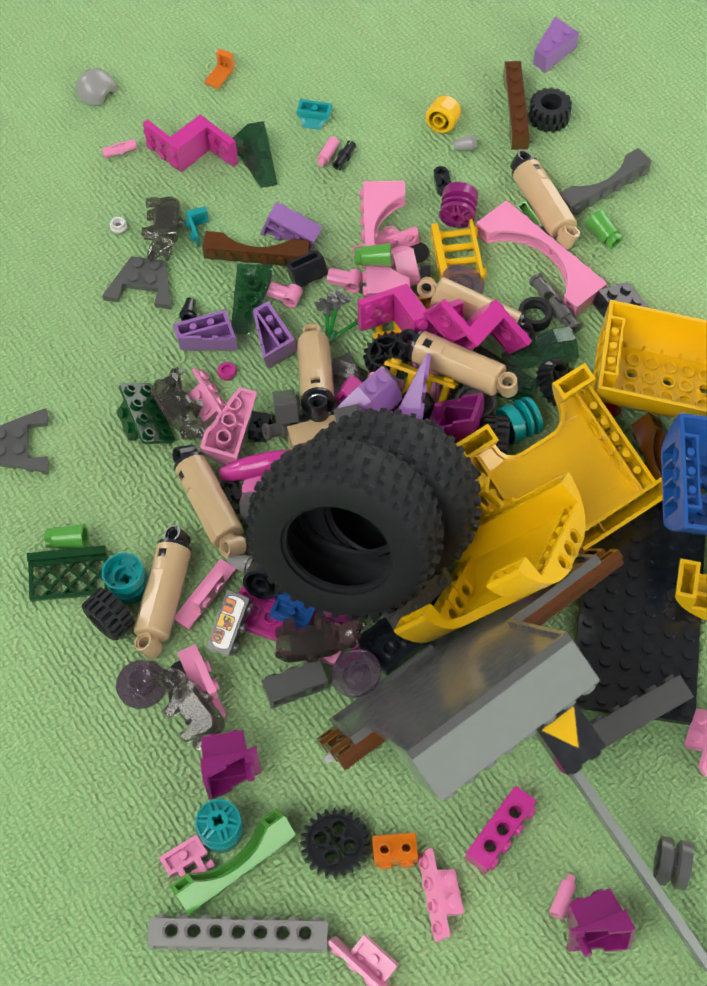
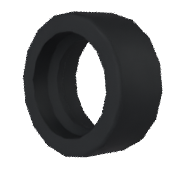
[518,297,552,332]

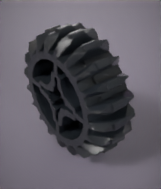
[363,331,410,377]
[536,358,573,406]

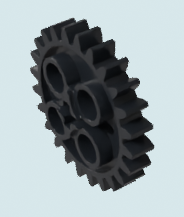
[300,808,370,880]

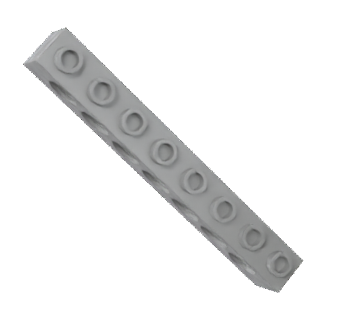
[147,915,328,953]

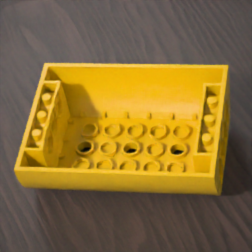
[592,300,707,418]

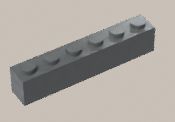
[590,675,694,748]

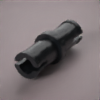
[332,140,357,171]

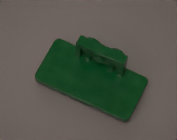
[117,383,175,444]

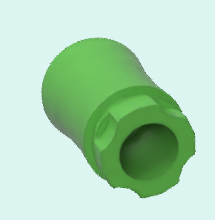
[585,209,623,249]
[354,242,392,268]
[44,523,89,549]

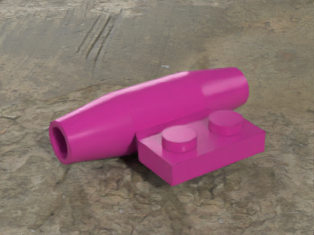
[219,450,292,494]

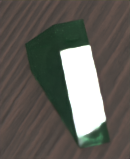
[233,121,277,188]
[231,263,273,334]
[501,326,579,371]

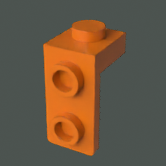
[205,48,235,89]

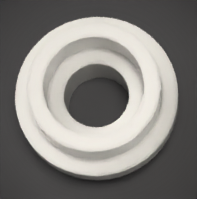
[110,217,127,233]

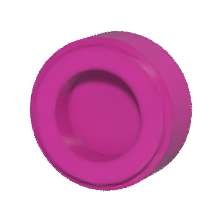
[218,362,236,381]

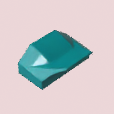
[297,99,332,130]

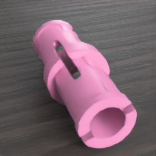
[102,139,137,159]

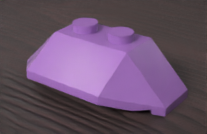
[337,365,402,413]

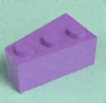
[533,17,579,72]
[253,301,297,368]
[173,309,237,350]

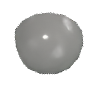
[75,69,118,105]

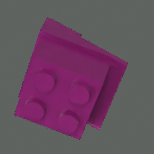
[429,393,484,444]
[200,730,262,800]
[567,888,636,958]

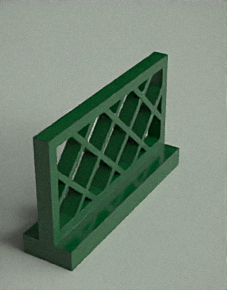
[26,545,109,602]

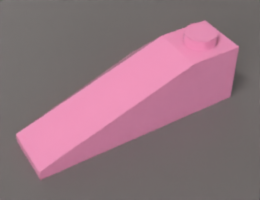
[200,387,257,464]

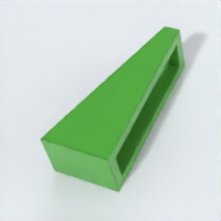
[517,200,543,227]

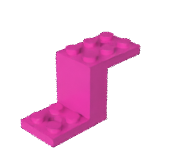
[143,114,238,172]
[357,283,463,342]
[423,299,532,354]

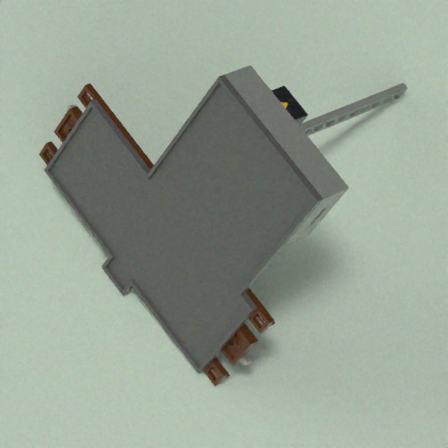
[316,548,707,972]

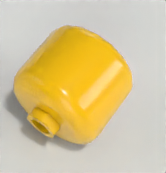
[425,95,461,134]

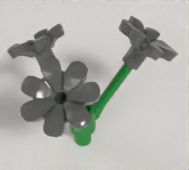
[315,289,358,345]

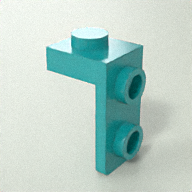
[184,206,209,248]

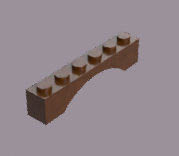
[503,61,529,150]
[202,231,310,266]
[631,412,665,503]

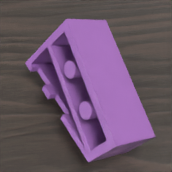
[260,201,322,250]

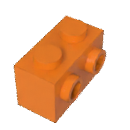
[372,832,418,870]

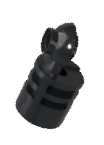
[243,559,279,600]

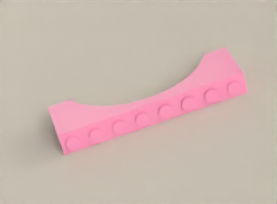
[360,181,410,297]
[476,200,607,317]

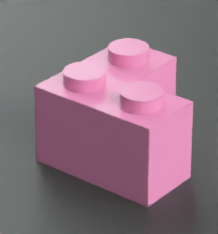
[391,245,421,286]

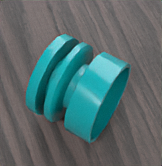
[496,396,544,445]
[102,552,148,605]
[195,799,244,853]

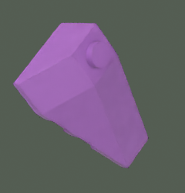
[394,353,431,419]

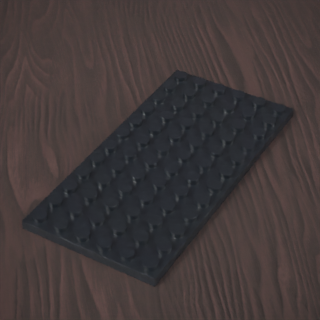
[575,501,705,725]

